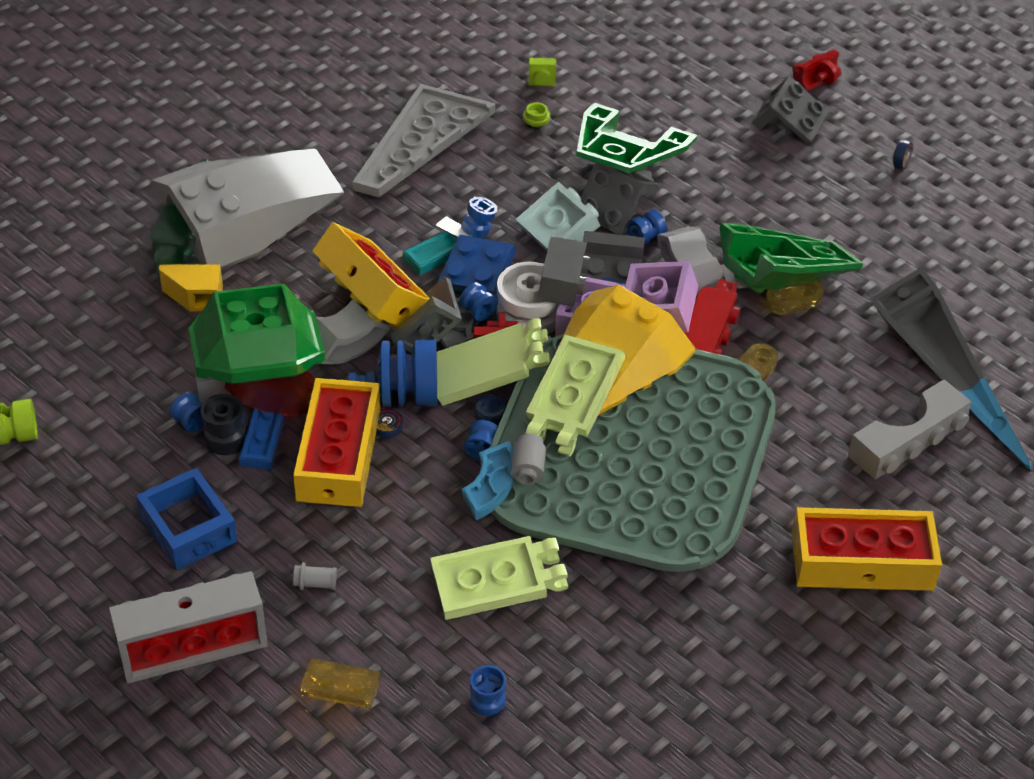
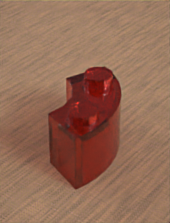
[224,370,315,417]

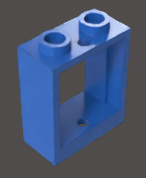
[136,468,238,570]

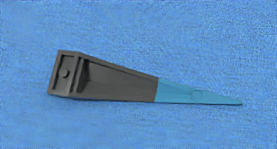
[870,267,1031,470]

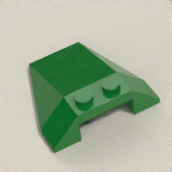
[576,103,697,173]
[719,223,863,292]

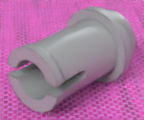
[293,562,337,590]

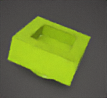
[528,58,556,86]

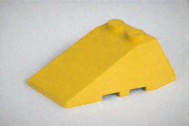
[558,285,695,416]

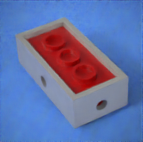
[109,571,268,684]

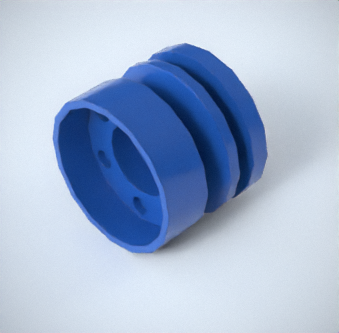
[377,340,437,407]

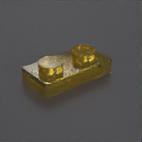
[300,658,381,709]

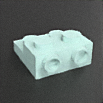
[515,182,600,251]

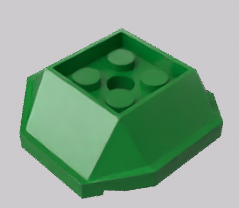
[188,284,325,384]

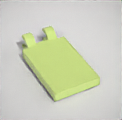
[437,318,550,406]
[525,334,625,457]
[430,536,568,620]

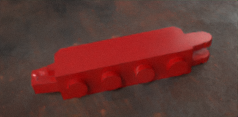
[685,279,741,355]

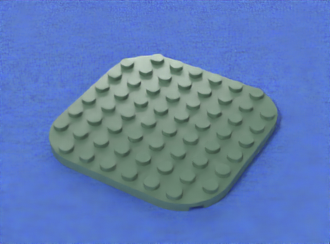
[489,329,776,572]

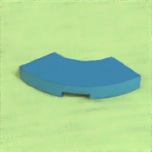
[462,441,514,520]

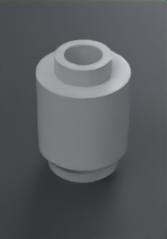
[510,434,546,485]

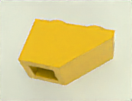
[159,264,223,312]

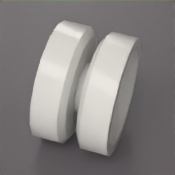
[496,261,560,334]

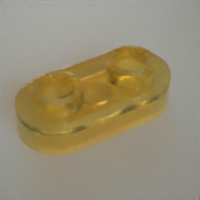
[765,280,824,315]
[738,344,778,382]

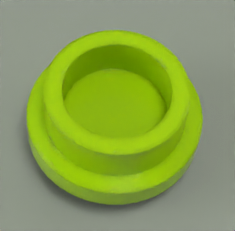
[523,102,550,127]

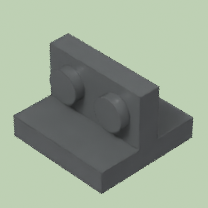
[580,231,644,282]

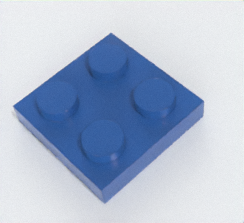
[438,234,516,296]

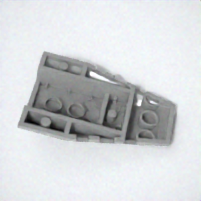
[151,149,344,269]

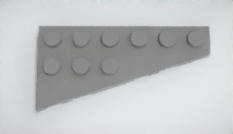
[353,84,496,197]

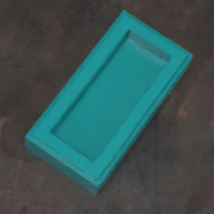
[403,231,458,275]

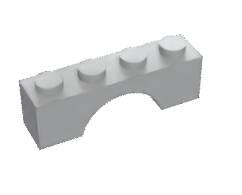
[848,379,972,480]

